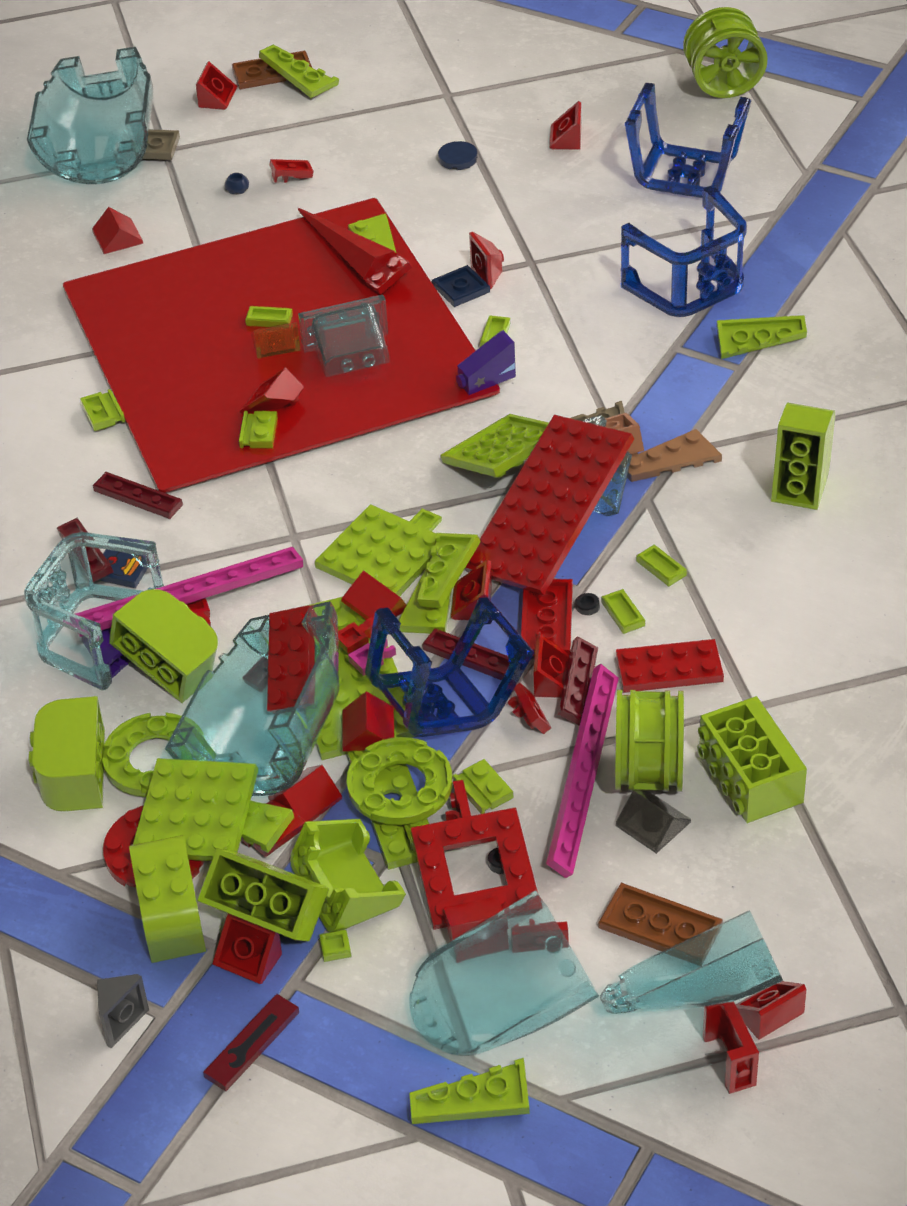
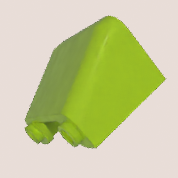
[290,819,406,932]

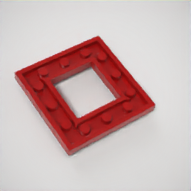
[411,807,541,930]

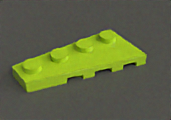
[259,44,339,98]
[348,213,396,252]
[716,315,807,359]
[417,533,480,608]
[396,560,452,634]
[242,801,294,853]
[410,1058,530,1124]

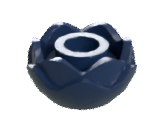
[224,173,249,194]

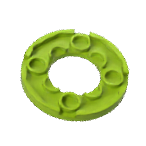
[102,712,206,797]
[347,737,453,825]

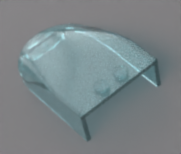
[409,890,599,1056]
[600,910,783,1014]

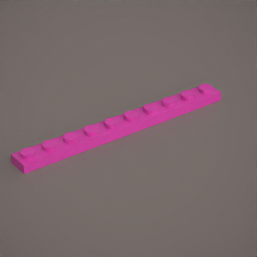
[70,546,303,637]
[546,664,619,878]

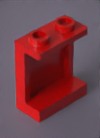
[703,997,759,1094]

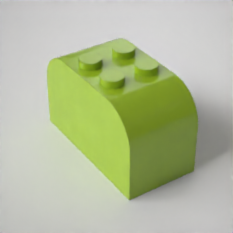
[771,402,835,510]
[109,589,218,703]
[29,696,105,811]
[129,835,206,963]
[197,848,329,941]

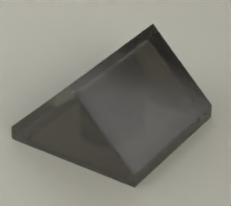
[616,790,691,854]

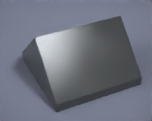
[97,974,149,1048]

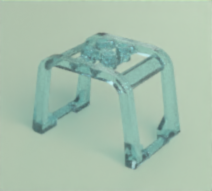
[24,532,164,690]

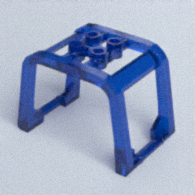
[625,83,751,198]
[620,186,747,317]
[365,597,534,737]

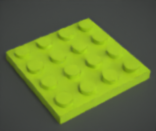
[440,414,549,478]
[315,504,436,596]
[133,758,259,861]

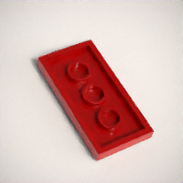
[520,579,573,656]
[267,605,316,713]
[616,639,724,693]

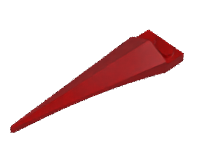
[298,208,412,295]

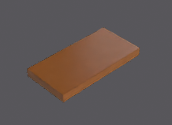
[232,50,312,90]
[599,882,723,966]

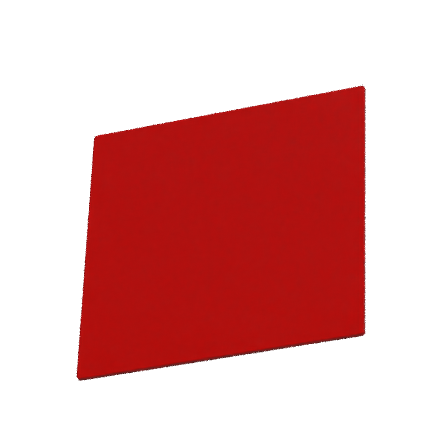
[63,198,500,493]

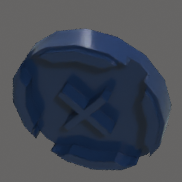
[438,141,478,170]

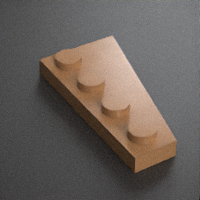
[619,429,722,482]

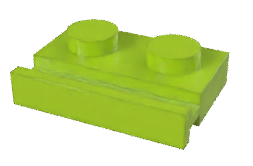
[80,389,125,431]
[239,411,278,448]
[453,759,514,814]

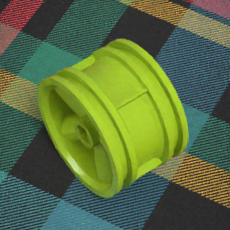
[683,7,768,98]
[615,690,684,792]

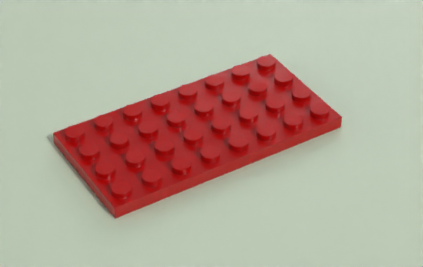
[465,415,634,595]

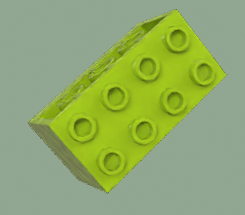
[697,696,807,823]

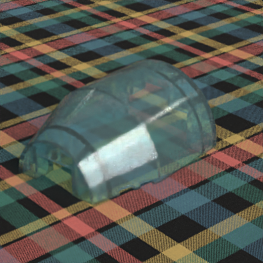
[27,47,154,184]
[165,601,339,796]

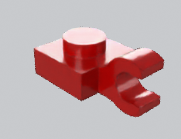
[334,617,380,654]

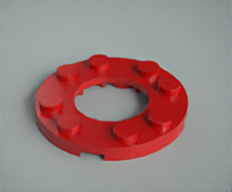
[103,805,205,888]

